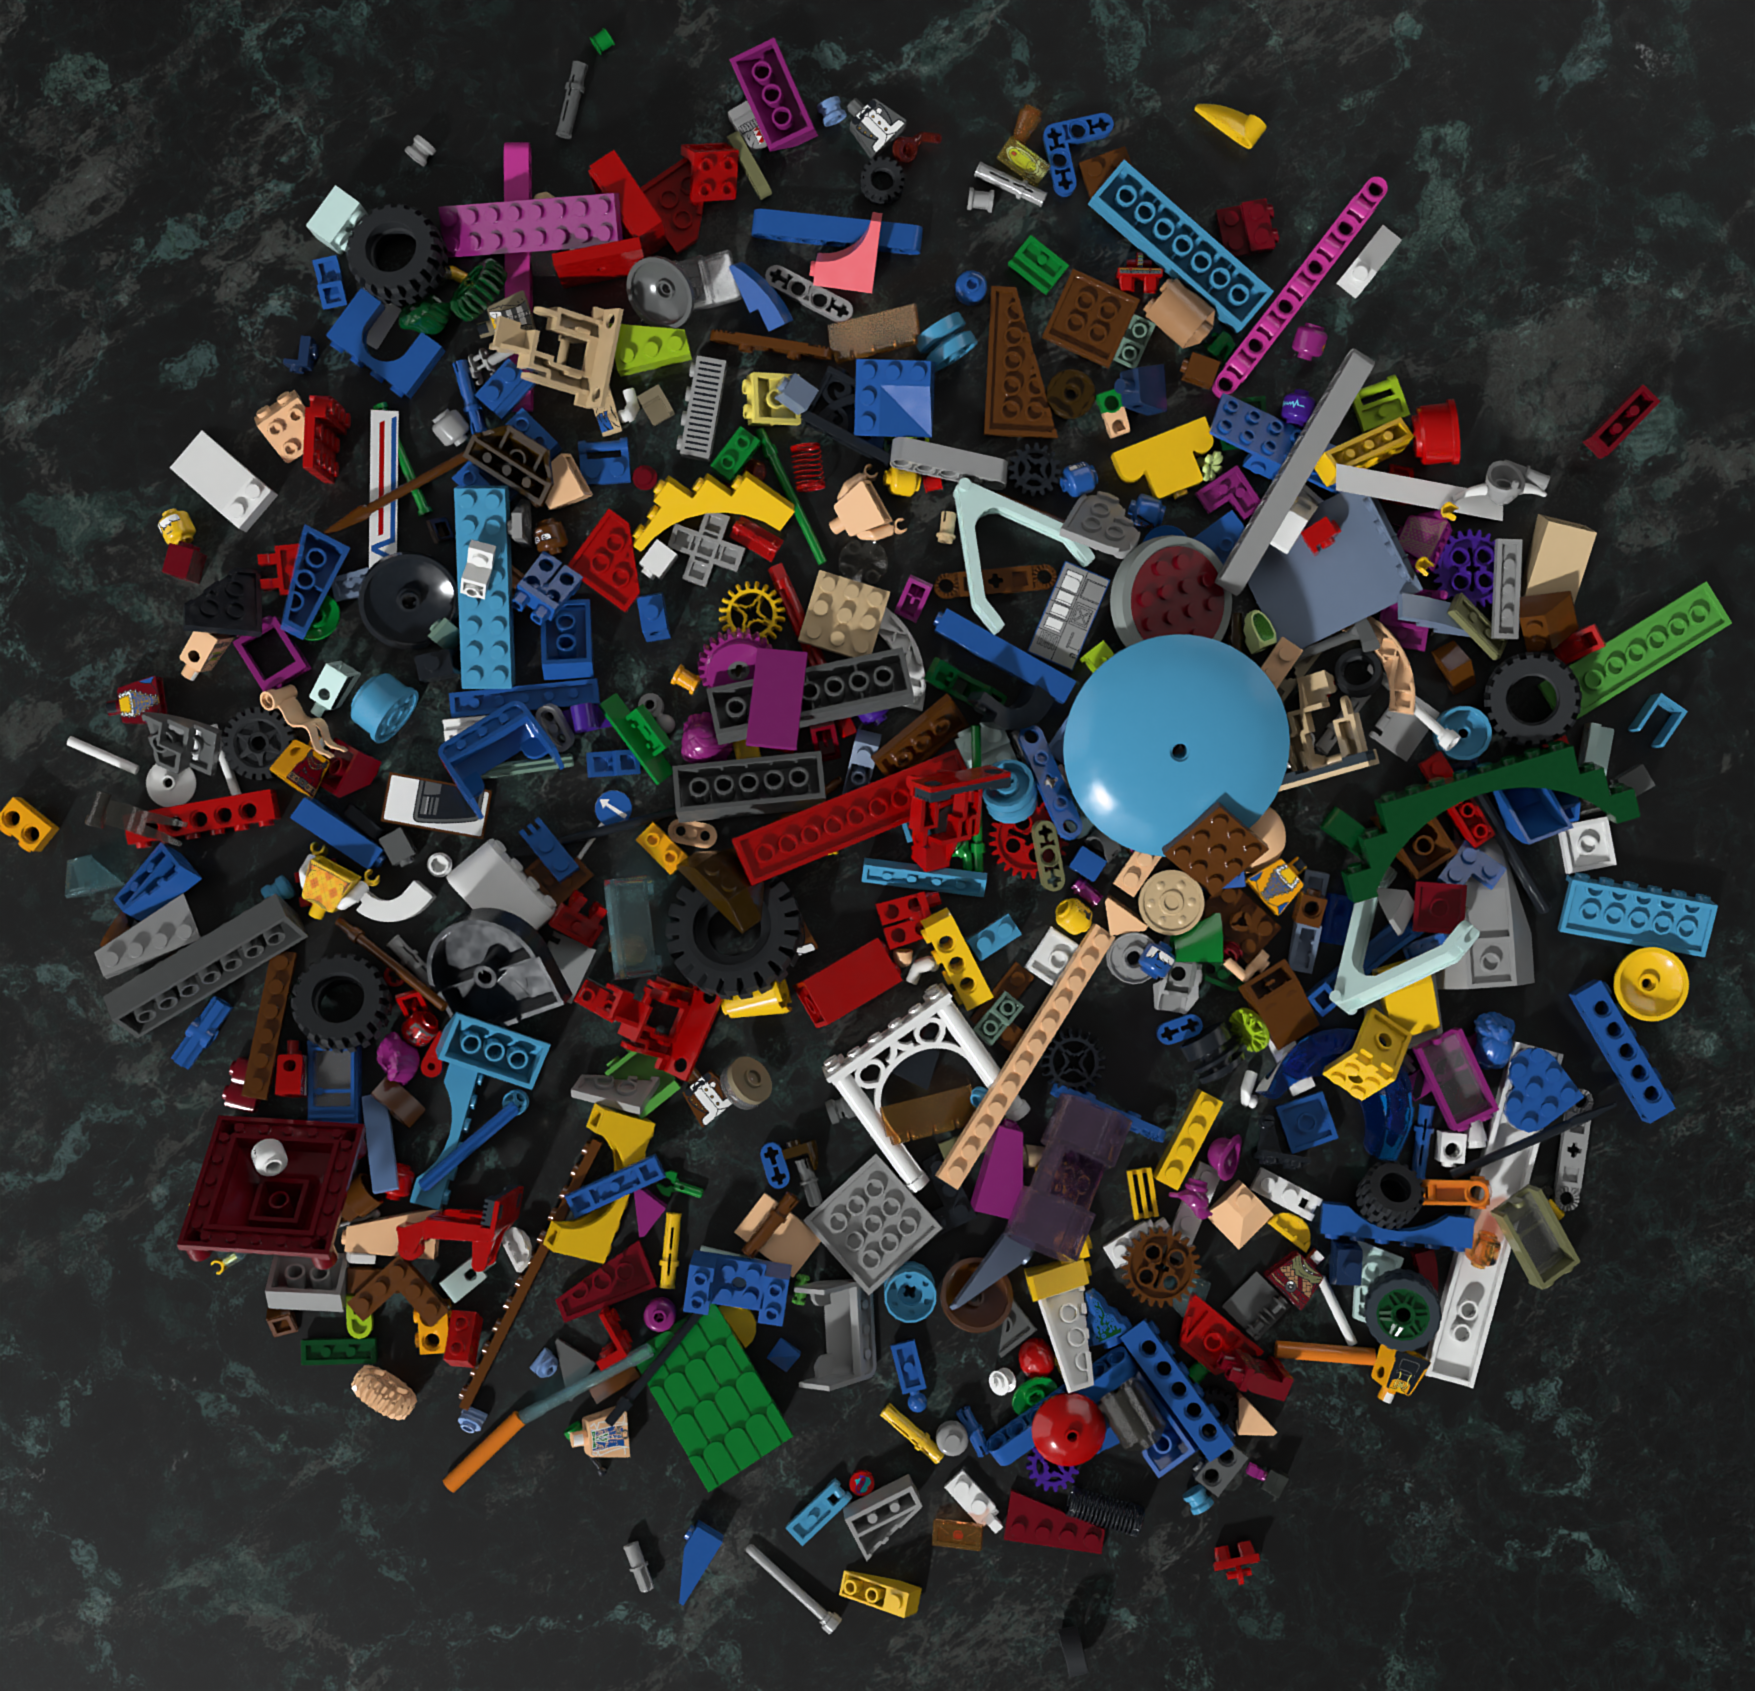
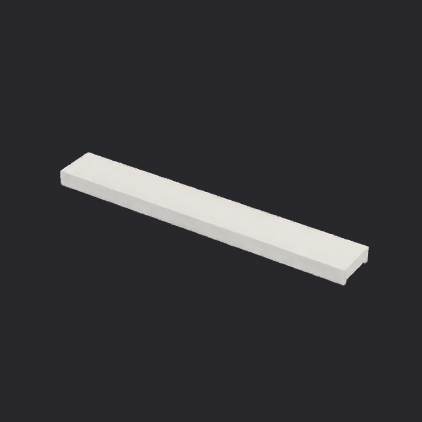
[1425,1041,1563,1388]

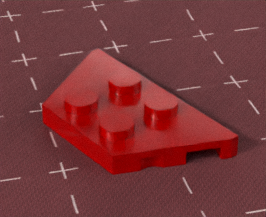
[1177,1292,1264,1376]

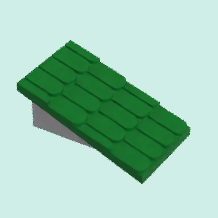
[630,1304,793,1493]

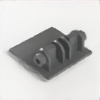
[1222,1271,1291,1341]

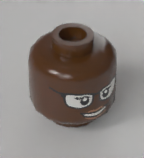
[532,518,568,556]

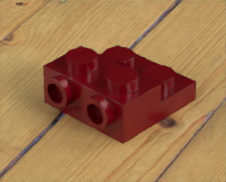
[1215,198,1279,258]

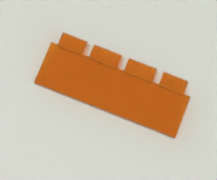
[827,304,920,363]
[879,1085,976,1145]

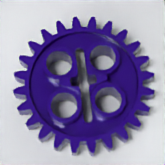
[1429,529,1495,608]

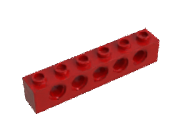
[122,789,281,849]

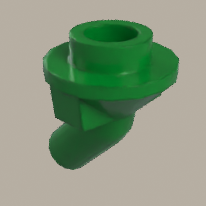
[952,840,973,871]

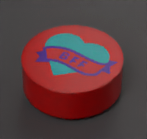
[850,1469,874,1496]

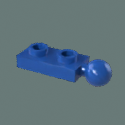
[890,1339,927,1412]

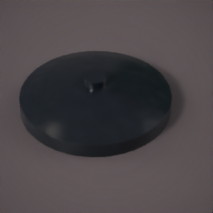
[358,551,459,650]

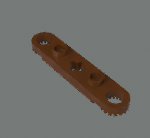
[710,329,833,361]
[934,564,1057,599]

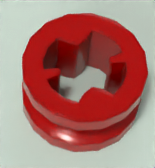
[384,965,406,987]

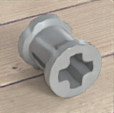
[967,187,994,213]

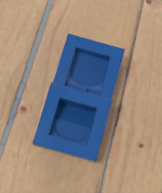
[312,255,348,310]
[586,750,641,778]

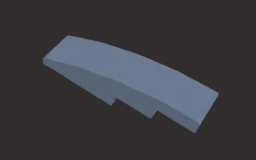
[1398,593,1470,637]
[1288,869,1330,974]

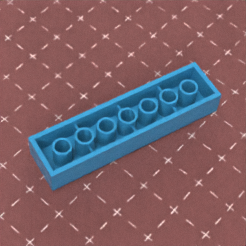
[1088,160,1274,334]
[454,485,516,689]

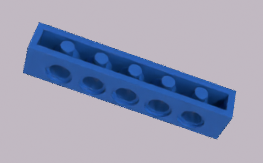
[1568,979,1676,1124]
[1120,1318,1235,1462]

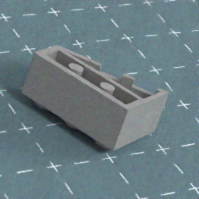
[843,1474,923,1561]

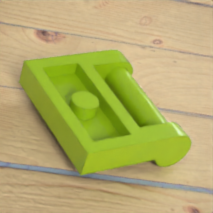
[1352,374,1411,433]

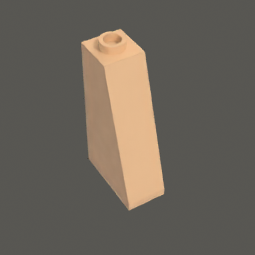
[341,1207,443,1260]

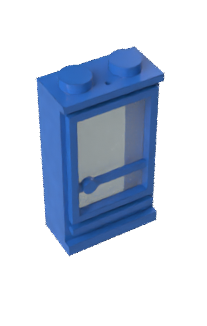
[307,1040,362,1124]

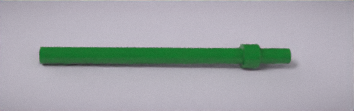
[755,427,827,565]
[971,724,985,872]

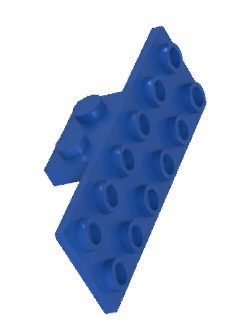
[1209,393,1343,494]

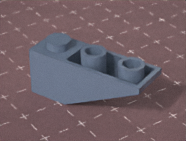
[842,729,882,795]

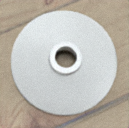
[146,764,196,807]

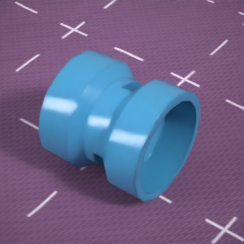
[261,875,296,900]

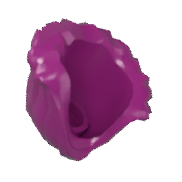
[681,711,733,764]
[377,1032,420,1086]

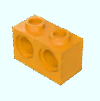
[0,797,60,852]
[636,822,689,875]
[413,1298,452,1355]

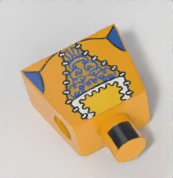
[1246,856,1307,915]

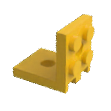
[1322,1007,1412,1101]

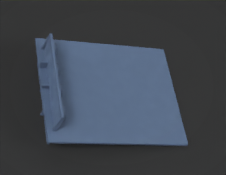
[1247,492,1423,649]

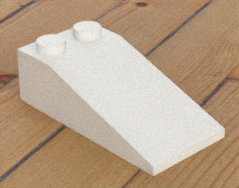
[170,431,278,532]

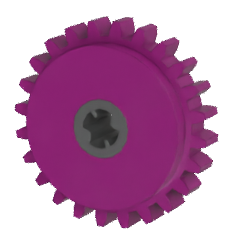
[698,627,773,688]

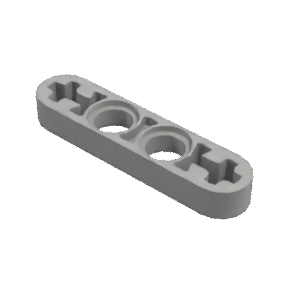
[765,265,853,324]

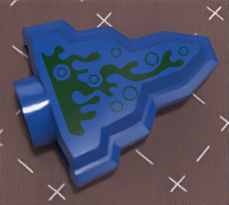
[1085,1288,1133,1349]

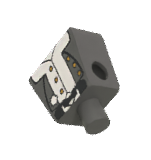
[846,98,907,160]

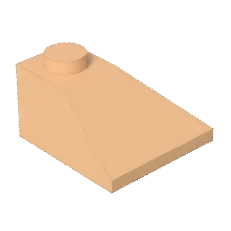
[1208,1179,1273,1249]

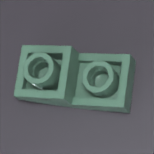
[1113,314,1156,369]
[428,618,460,650]
[972,991,1024,1046]

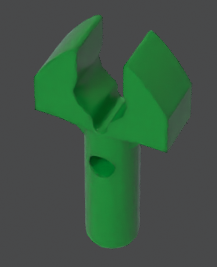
[657,1170,704,1198]

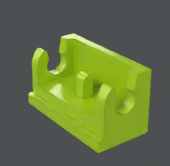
[1079,640,1115,673]

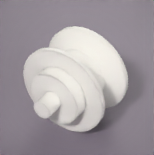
[989,1368,1016,1395]

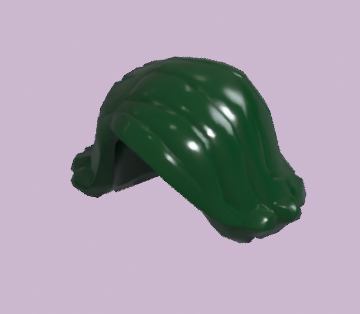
[399,291,451,336]

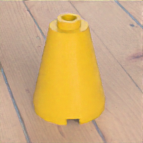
[721,978,792,1018]

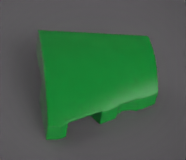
[1170,912,1223,962]

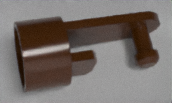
[340,1173,384,1222]

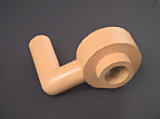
[1223,949,1270,982]

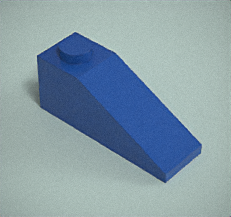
[679,1520,724,1605]

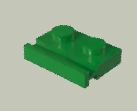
[1008,235,1069,295]

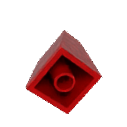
[793,938,903,1028]

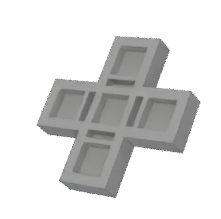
[667,513,746,587]

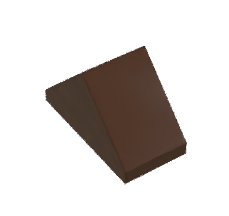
[1431,640,1476,695]

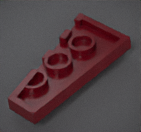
[556,1239,657,1323]
[1003,1489,1105,1554]

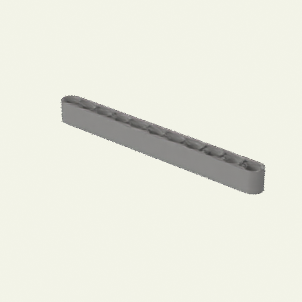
[1215,348,1375,596]

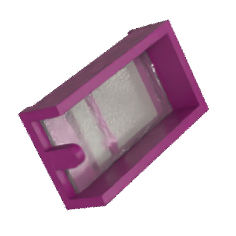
[1411,1027,1499,1132]

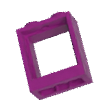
[233,615,312,692]

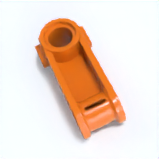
[1421,1176,1492,1209]

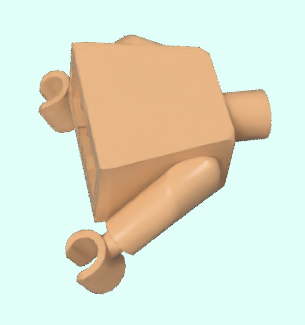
[829,464,907,540]

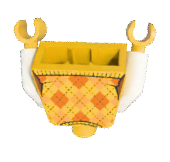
[299,842,380,920]

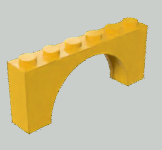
[543,1103,655,1264]

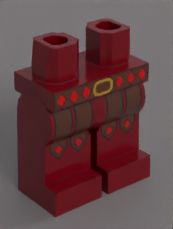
[1217,1348,1294,1401]

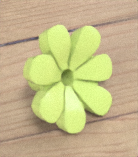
[1197,451,1223,482]

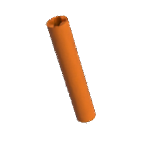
[1274,1340,1376,1366]
[443,1411,526,1493]

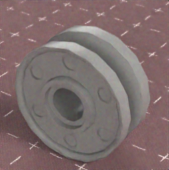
[1106,932,1155,984]

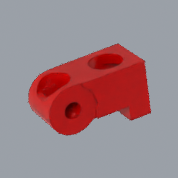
[421,1029,446,1077]

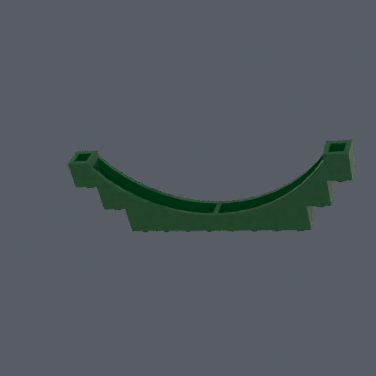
[1341,741,1641,904]

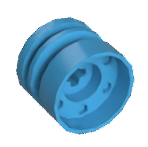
[884,1261,936,1323]

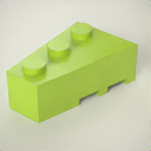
[609,323,692,377]

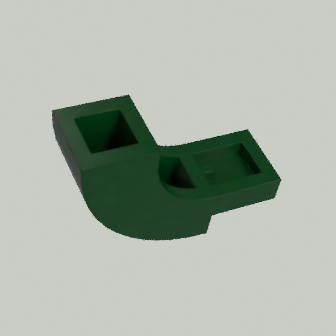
[924,657,1008,708]

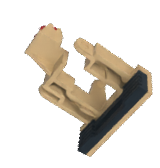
[1278,670,1380,792]

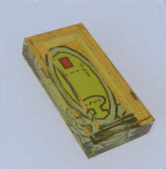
[997,136,1051,187]

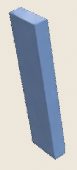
[362,1095,399,1194]

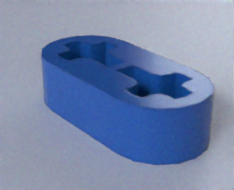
[1156,1014,1203,1045]
[760,1141,790,1189]

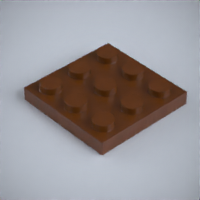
[1042,269,1140,369]
[1162,801,1269,896]

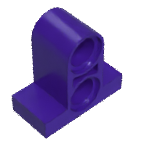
[562,702,612,734]

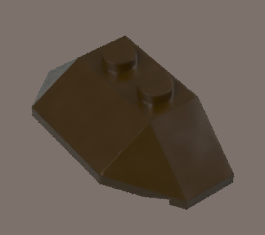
[463,425,554,506]
[676,850,764,934]

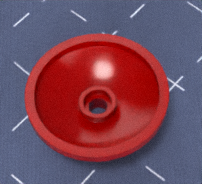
[1031,1392,1106,1466]

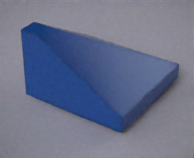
[766,1338,801,1372]

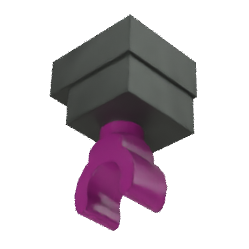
[1245,1462,1289,1499]

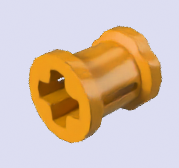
[671,664,702,695]

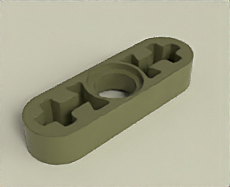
[727,131,772,200]
[1031,820,1065,891]

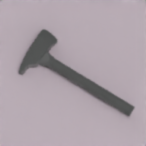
[1296,618,1380,662]

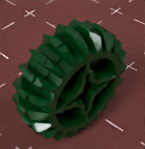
[450,258,508,322]

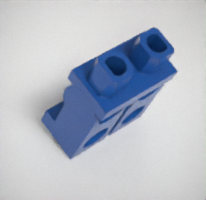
[511,551,583,625]

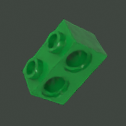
[710,426,761,484]

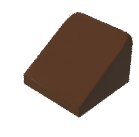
[266,1308,298,1338]

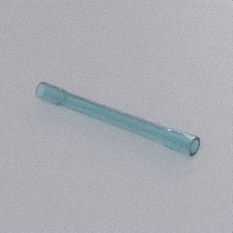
[519,1343,654,1424]

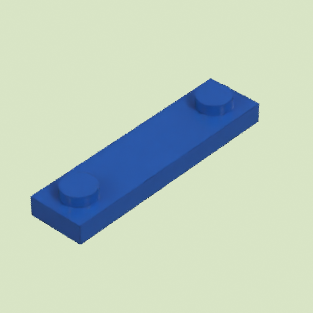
[565,1153,666,1218]

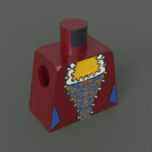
[106,676,168,724]

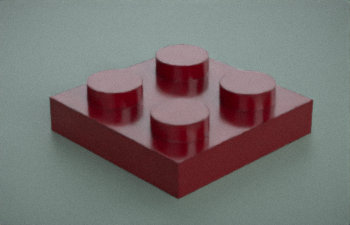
[1412,881,1467,934]

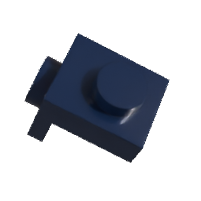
[283,335,319,374]

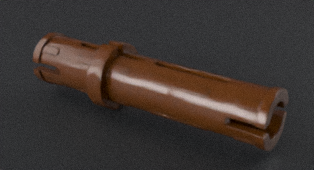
[741,1191,800,1259]

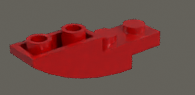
[1417,751,1496,848]

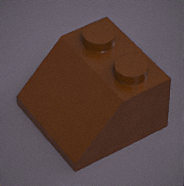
[1519,591,1579,652]

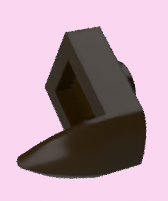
[782,1138,818,1170]

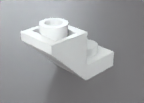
[1270,495,1318,554]
[460,539,496,599]

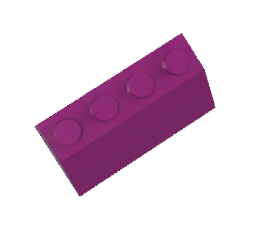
[729,38,818,151]

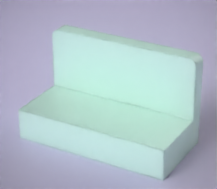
[1577,723,1614,775]

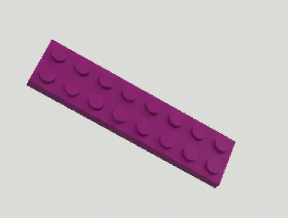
[438,193,623,258]

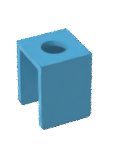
[1627,693,1688,748]

